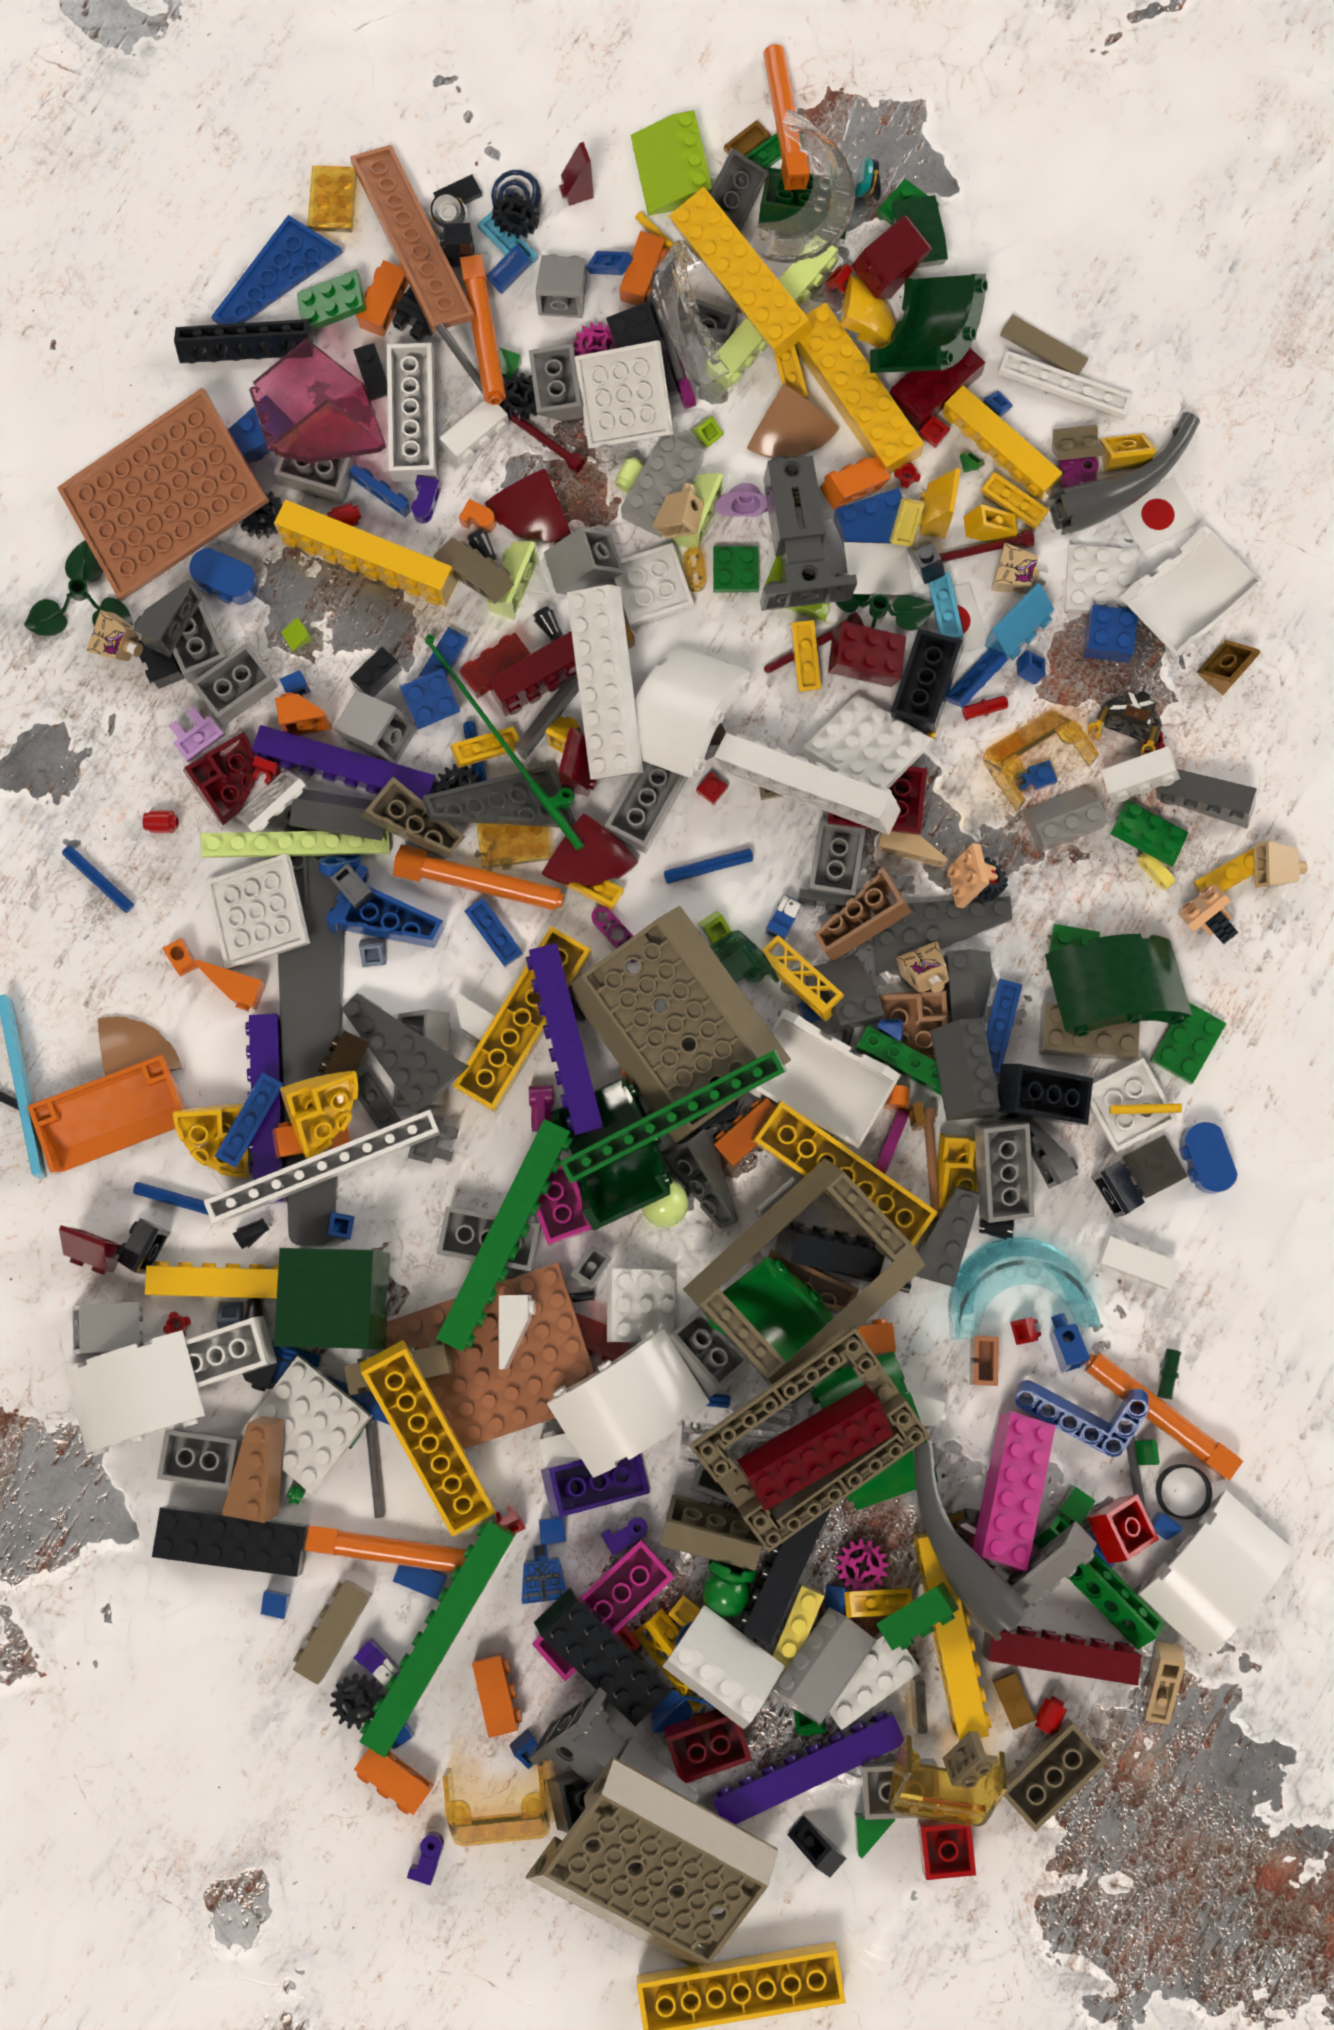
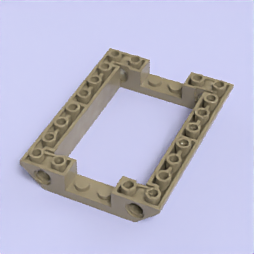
[683,1158,925,1386]
[688,1326,931,1553]

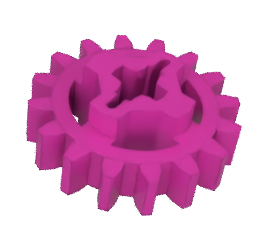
[574,321,616,356]
[835,1538,889,1591]

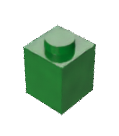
[1055,1485,1096,1525]

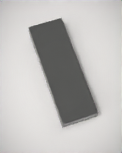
[358,1072,402,1130]

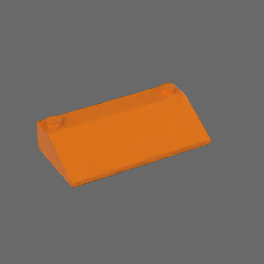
[27,1055,187,1174]

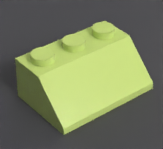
[673,473,724,552]
[485,541,539,620]

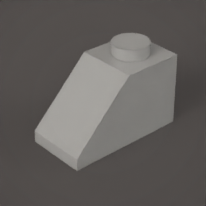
[570,1246,612,1290]

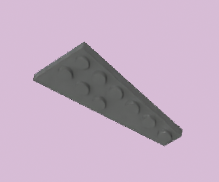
[422,765,576,828]
[873,896,1013,976]
[341,993,469,1114]

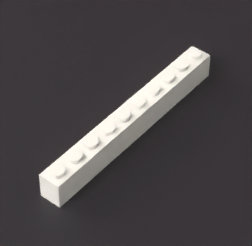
[204,1110,440,1225]

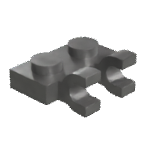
[408,1112,459,1164]

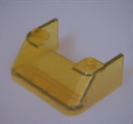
[983,710,1099,812]
[889,1735,1007,1827]
[443,1760,551,1846]

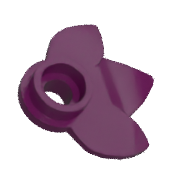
[1058,457,1099,488]

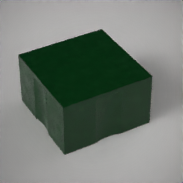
[274,1248,390,1350]

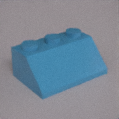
[985,583,1054,662]

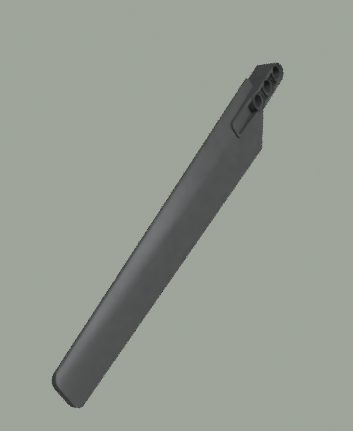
[278,805,343,1245]

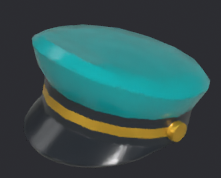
[855,156,881,200]

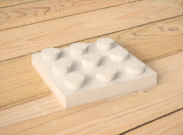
[613,543,694,627]
[1064,544,1137,614]
[236,769,305,833]
[1090,1058,1178,1153]
[607,1268,675,1342]

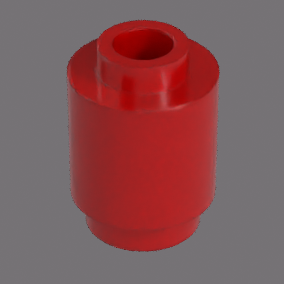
[327,502,362,526]
[142,810,179,833]
[1034,1695,1067,1735]

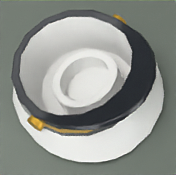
[429,193,468,233]

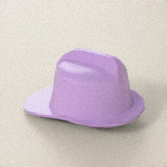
[715,483,767,517]

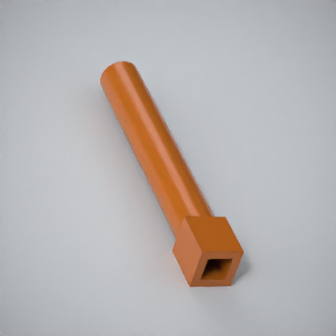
[763,44,810,190]
[460,254,506,405]
[393,844,565,911]
[1084,1352,1243,1481]
[304,1525,466,1573]

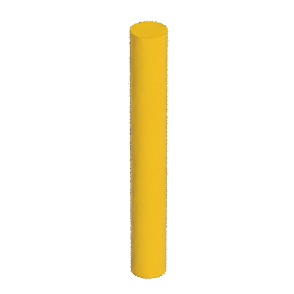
[635,211,687,262]
[1109,1103,1182,1115]

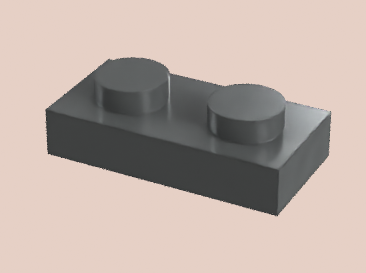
[798,889,846,912]

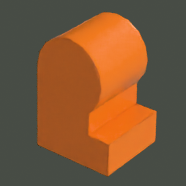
[459,499,496,533]
[162,938,198,977]
[884,1085,910,1111]

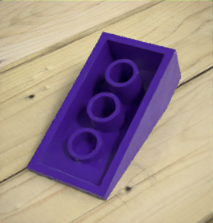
[541,1453,650,1518]

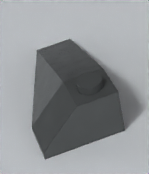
[943,949,993,1023]
[1012,1114,1078,1189]
[661,1129,739,1228]

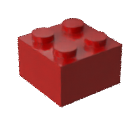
[1087,1494,1159,1564]
[917,1816,976,1880]

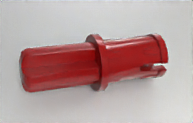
[962,696,1009,721]

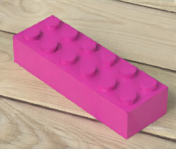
[972,1411,1056,1572]
[532,1538,675,1681]

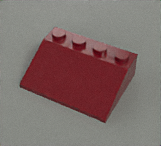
[827,766,927,835]

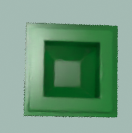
[959,451,985,473]

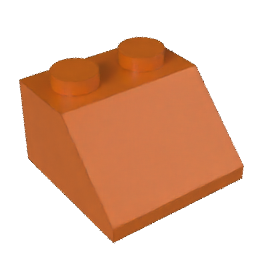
[275,693,333,736]

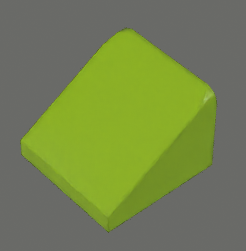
[690,416,724,448]
[281,617,312,652]
[698,911,732,946]

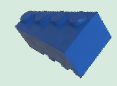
[228,397,299,464]
[338,886,445,948]

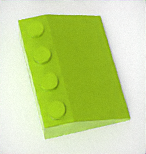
[631,110,712,216]

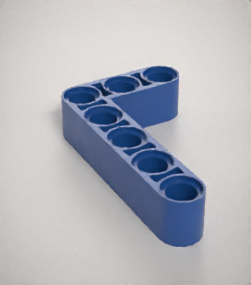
[1015,1380,1149,1457]

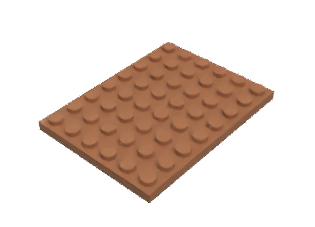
[57,388,269,601]
[386,1262,595,1449]

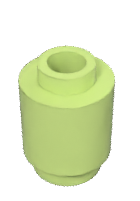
[615,457,643,493]

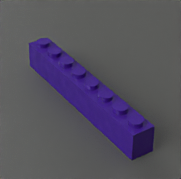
[252,725,437,800]
[525,943,603,1136]
[245,1013,287,1204]
[713,1710,906,1825]

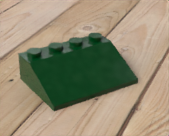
[758,168,854,240]

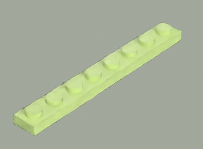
[200,830,390,858]

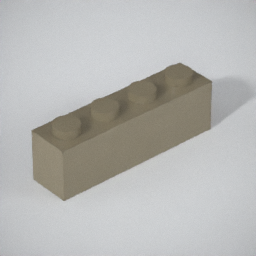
[433,537,514,604]
[293,1579,373,1685]

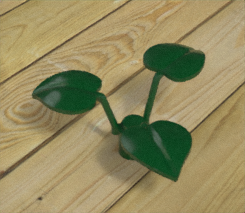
[24,540,132,636]
[835,573,934,631]

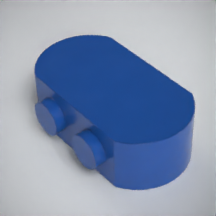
[189,548,259,605]
[1179,1122,1238,1194]

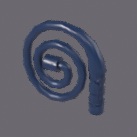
[491,170,542,220]

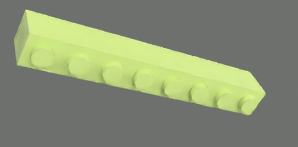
[707,234,838,389]

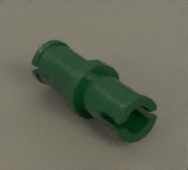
[1157,1349,1182,1400]

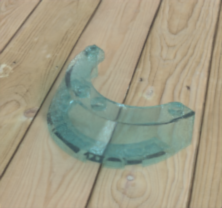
[948,1237,1101,1340]

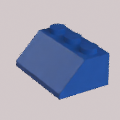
[833,487,903,549]

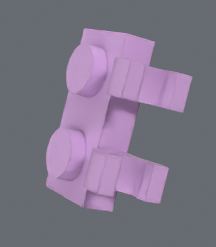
[169,707,225,763]

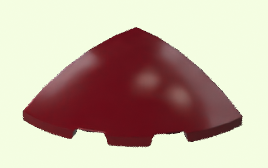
[485,468,571,543]
[183,732,254,825]
[542,812,638,887]

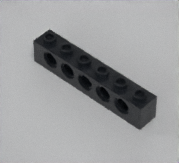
[174,319,314,364]

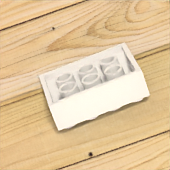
[662,1605,785,1729]

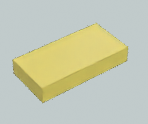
[889,498,925,547]

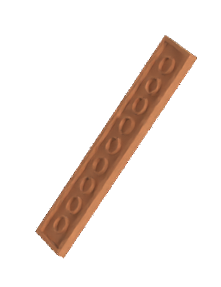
[350,145,474,332]

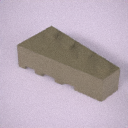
[344,1340,454,1395]

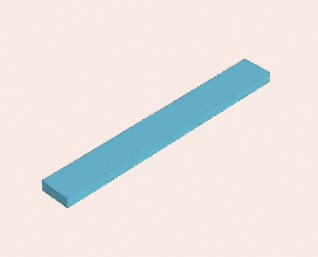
[0,994,47,1179]

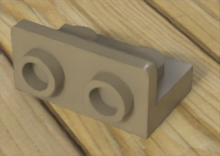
[1052,425,1103,461]
[942,1731,999,1789]

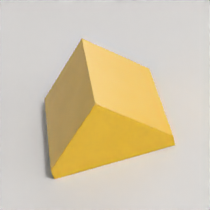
[1099,433,1156,472]

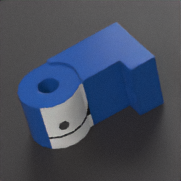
[765,895,802,940]

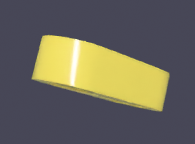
[1137,852,1175,890]

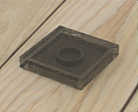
[1122,1135,1188,1199]
[910,1674,928,1734]

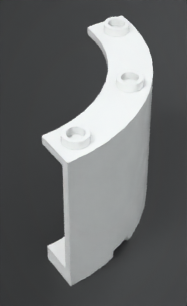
[1120,526,1263,657]
[635,647,751,778]
[748,1009,901,1149]
[547,1328,710,1478]
[65,1330,205,1456]
[1138,1490,1294,1657]

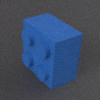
[1083,605,1138,663]
[399,668,461,730]

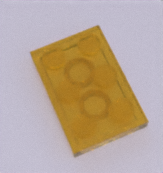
[307,165,357,232]
[476,823,551,869]

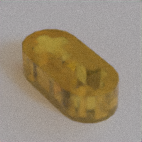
[683,548,706,592]

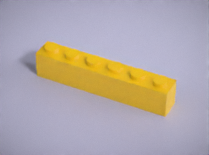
[942,385,1062,500]
[144,1261,278,1299]

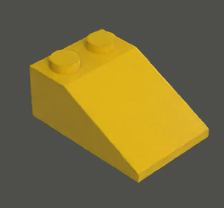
[919,468,961,539]

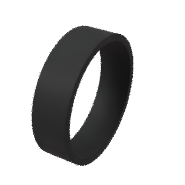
[1155,1464,1212,1520]

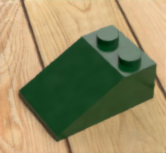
[891,195,948,268]

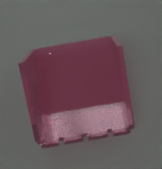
[249,338,387,463]

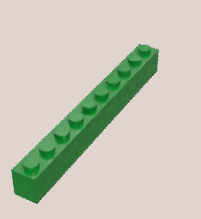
[560,1049,787,1184]
[436,1119,573,1352]
[359,1519,516,1758]

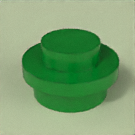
[286,1482,306,1505]

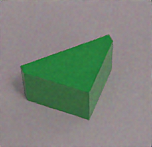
[854,1812,895,1858]

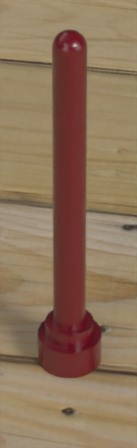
[501,407,586,473]
[939,528,1035,562]
[764,612,864,673]

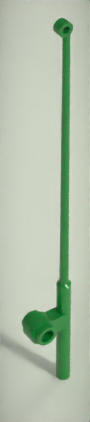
[425,634,584,851]

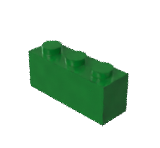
[876,1582,959,1651]

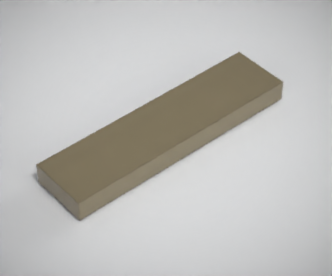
[1000,314,1089,376]

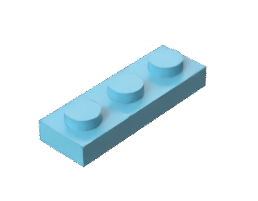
[477,212,538,268]
[927,572,964,639]

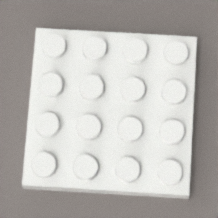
[574,341,673,449]
[802,693,932,789]
[205,853,310,970]
[240,1355,372,1494]

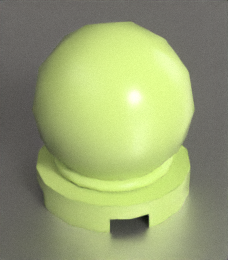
[642,1180,688,1228]

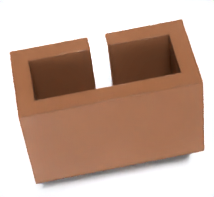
[970,1336,999,1386]

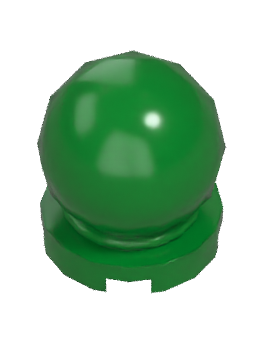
[702,1559,757,1618]

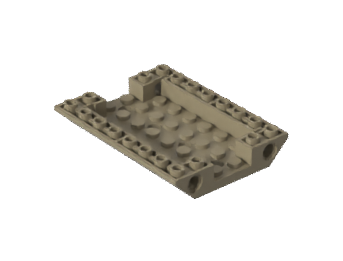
[568,906,791,1143]
[526,1757,778,1967]

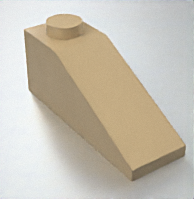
[876,832,947,868]
[1144,1641,1186,1725]

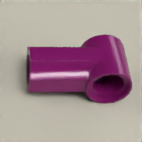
[529,1085,554,1132]

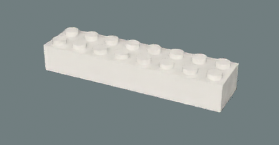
[567,584,644,780]
[714,733,901,835]

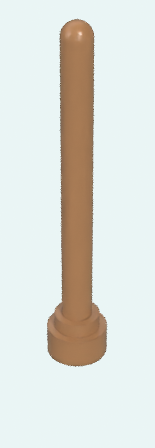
[923,1107,941,1221]

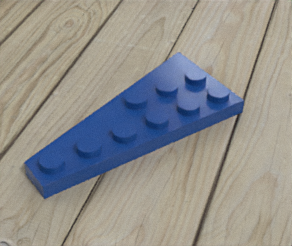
[211,215,343,324]

